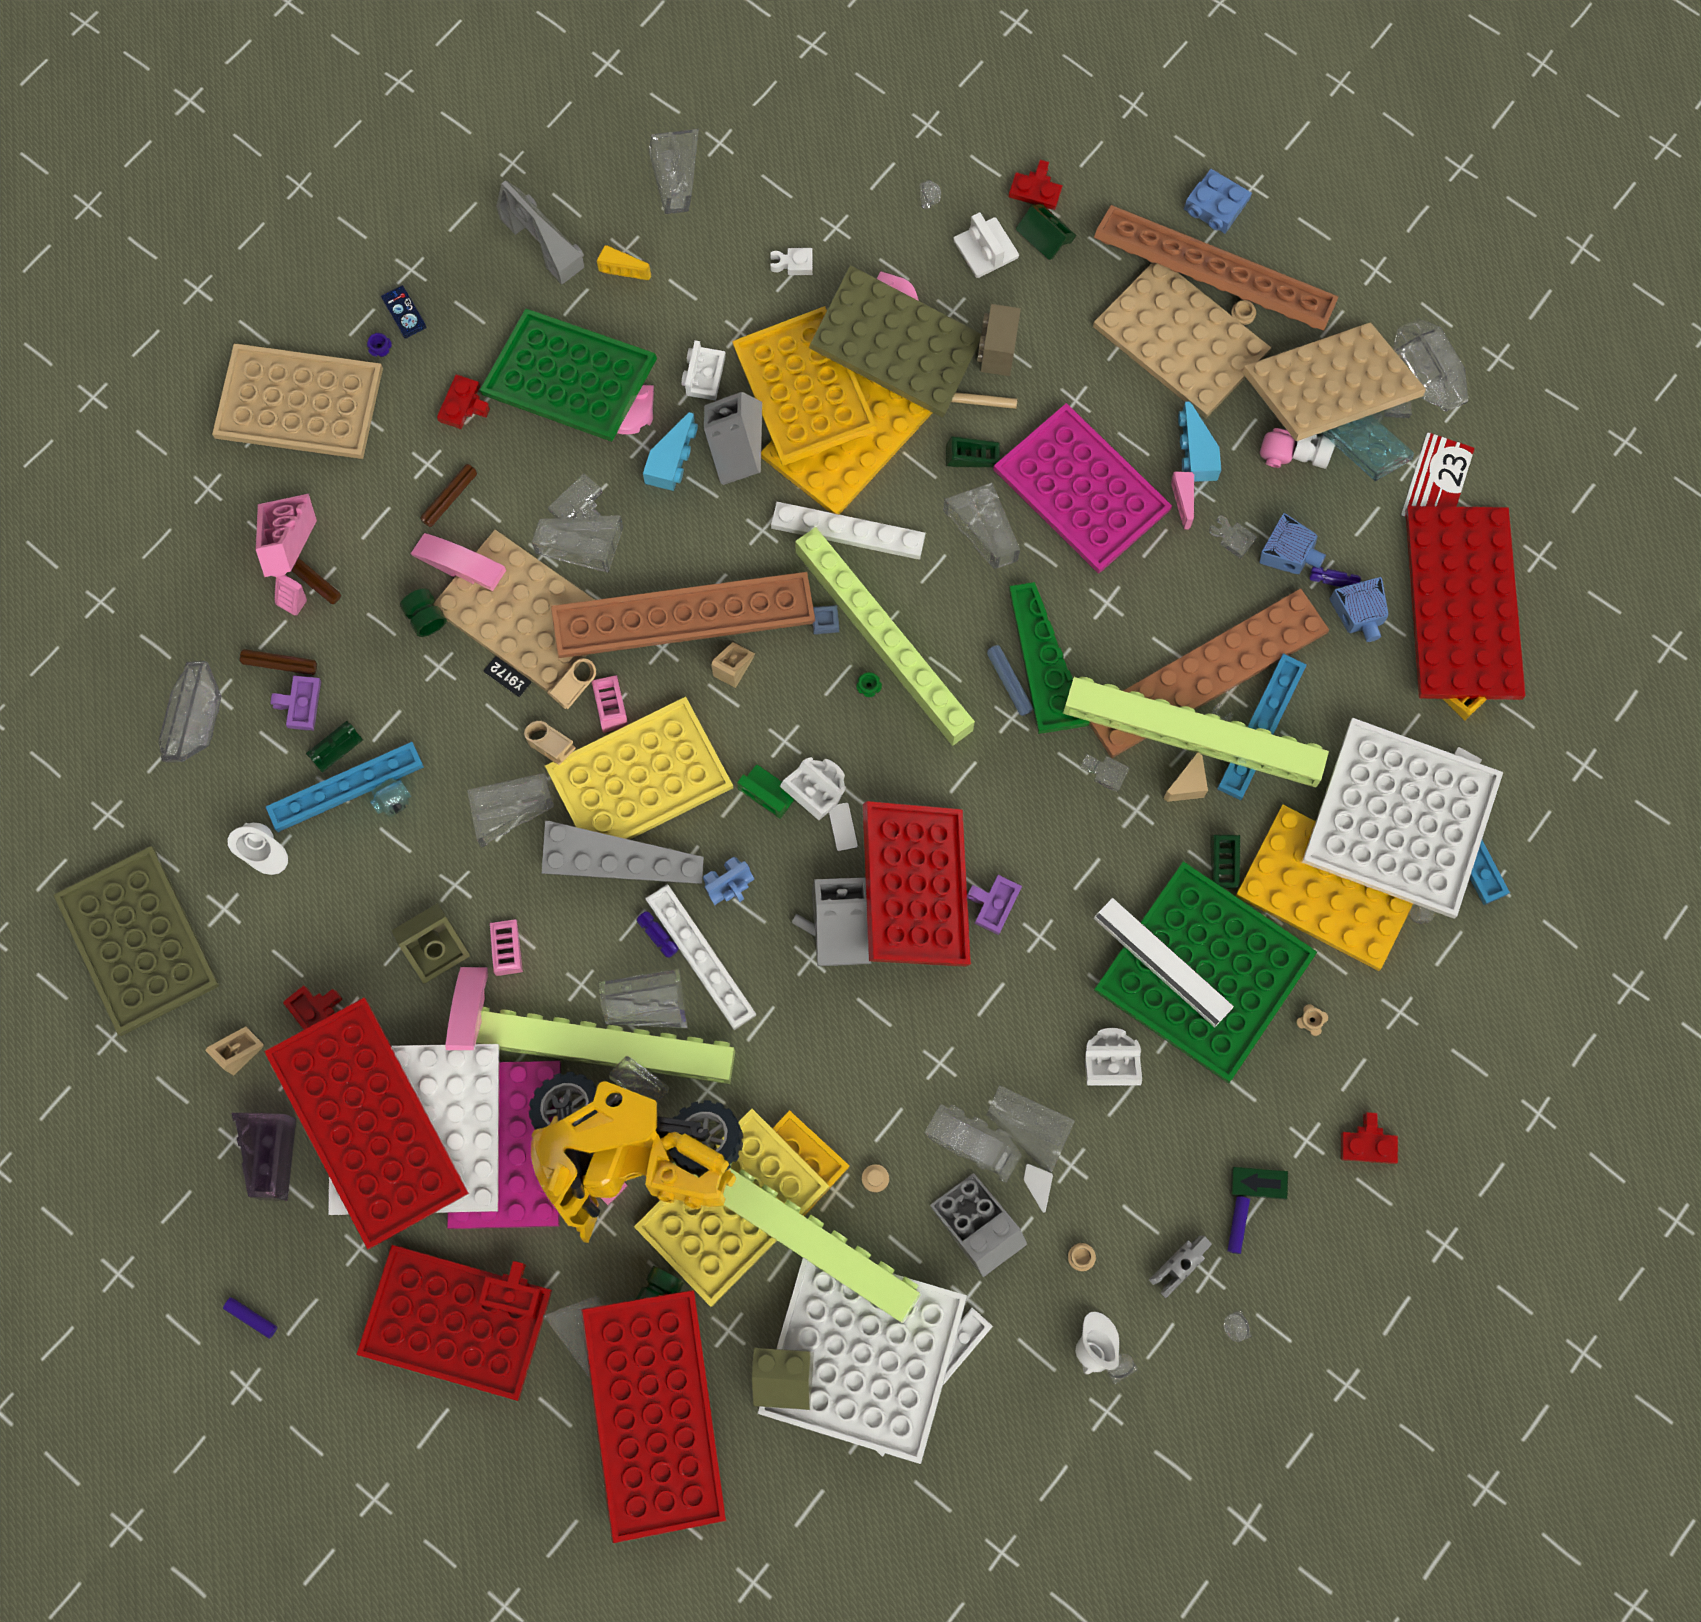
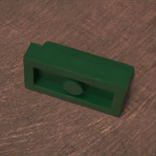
[1016,204,1077,260]

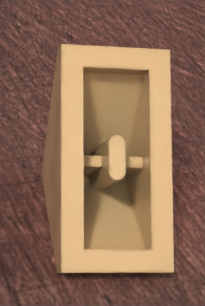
[711,642,755,688]
[1163,752,1208,802]
[205,1027,264,1076]

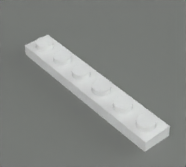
[771,502,926,560]

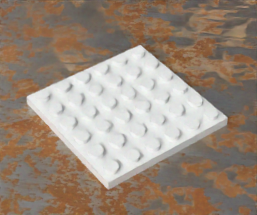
[1302,718,1503,919]
[328,1044,499,1215]
[758,1258,967,1464]

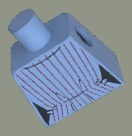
[1259,513,1326,574]
[1329,577,1388,642]

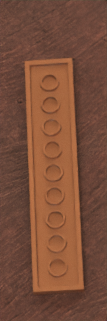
[1094,205,1338,331]
[551,572,815,658]
[1089,589,1329,758]

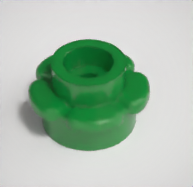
[856,672,882,698]

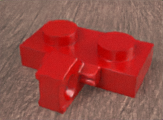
[1009,160,1063,210]
[437,374,490,429]
[283,985,343,1030]
[1341,1112,1398,1164]
[478,1261,541,1318]

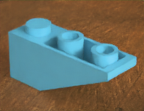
[1178,402,1221,482]
[643,412,698,491]

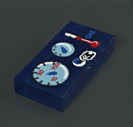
[381,285,427,339]

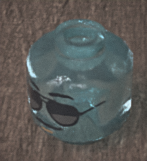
[370,778,412,817]

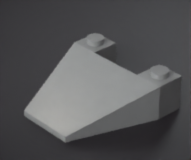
[496,180,584,285]

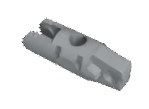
[1149,1235,1212,1298]

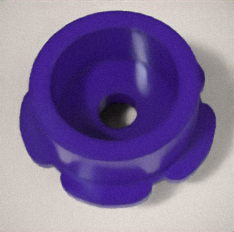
[367,333,392,357]

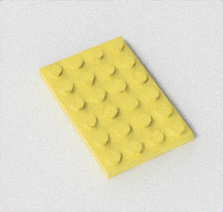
[545,697,733,840]
[634,1109,830,1307]

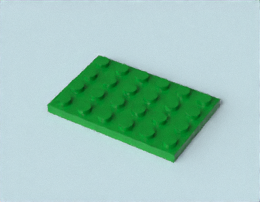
[480,309,657,442]

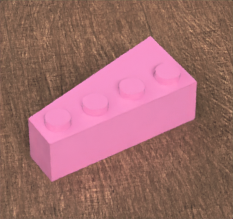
[256,494,317,577]

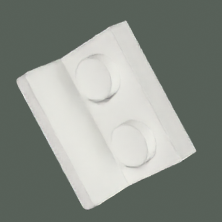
[954,213,1019,278]

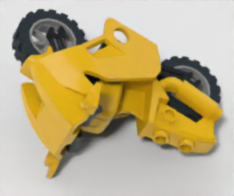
[529,1072,743,1243]

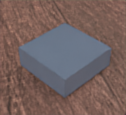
[813,605,839,634]

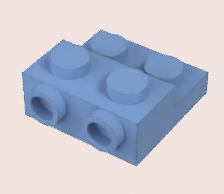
[1184,169,1252,234]

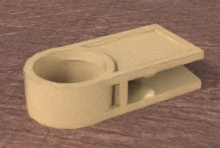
[547,658,596,709]
[524,721,576,765]

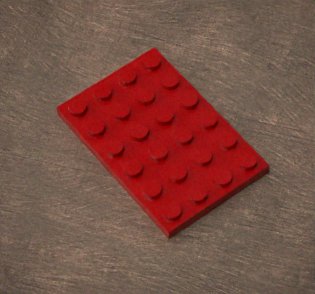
[863,801,971,967]
[356,1245,553,1401]

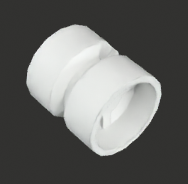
[1292,434,1337,469]

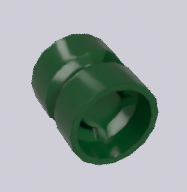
[400,588,447,637]
[636,1266,685,1299]

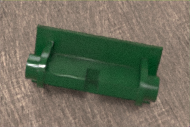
[306,721,363,773]

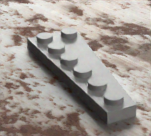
[542,821,704,884]

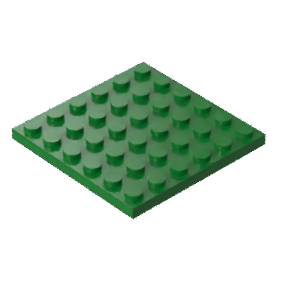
[1094,861,1317,1084]

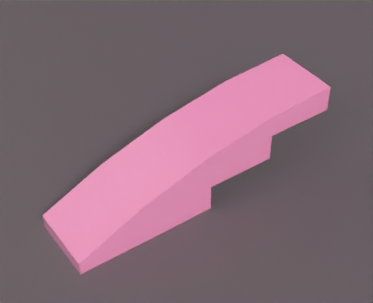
[411,533,506,591]
[445,967,488,1050]

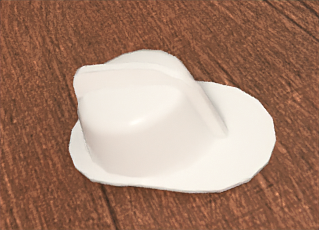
[228,823,288,875]
[1075,1312,1119,1374]

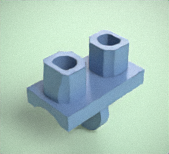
[703,857,755,905]

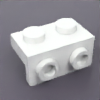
[682,340,726,401]

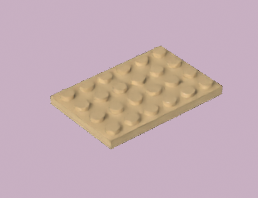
[1093,263,1271,419]
[1243,322,1426,442]
[212,344,383,459]
[433,530,595,692]

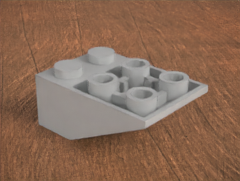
[704,392,762,485]
[812,878,871,966]
[930,1173,1027,1277]

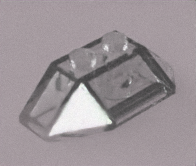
[1393,319,1468,412]
[159,661,222,763]

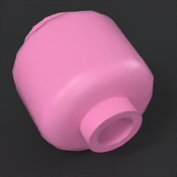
[1260,428,1296,468]

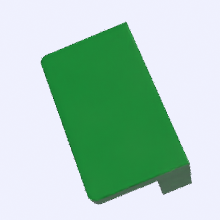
[737,765,795,819]

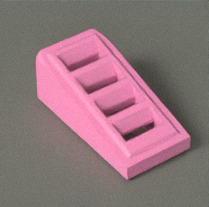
[1171,472,1194,529]
[275,575,307,615]
[592,675,628,733]
[490,919,523,976]

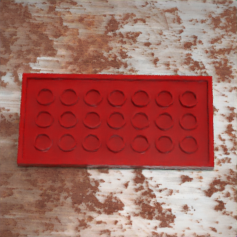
[1405,506,1526,700]
[264,997,470,1250]
[581,1290,726,1543]

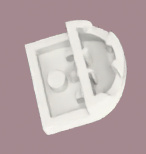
[780,757,846,820]
[1085,1028,1142,1085]

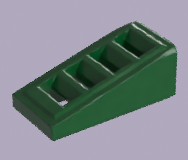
[946,436,1000,467]
[1210,835,1240,888]

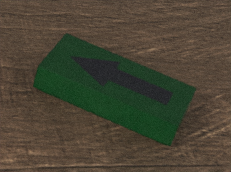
[1231,1167,1288,1200]

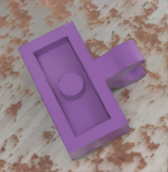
[270,676,321,731]
[967,875,1022,935]

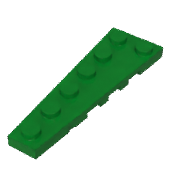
[1009,582,1090,734]

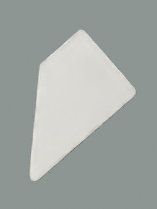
[1024,1164,1053,1213]

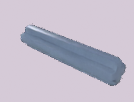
[987,645,1033,716]

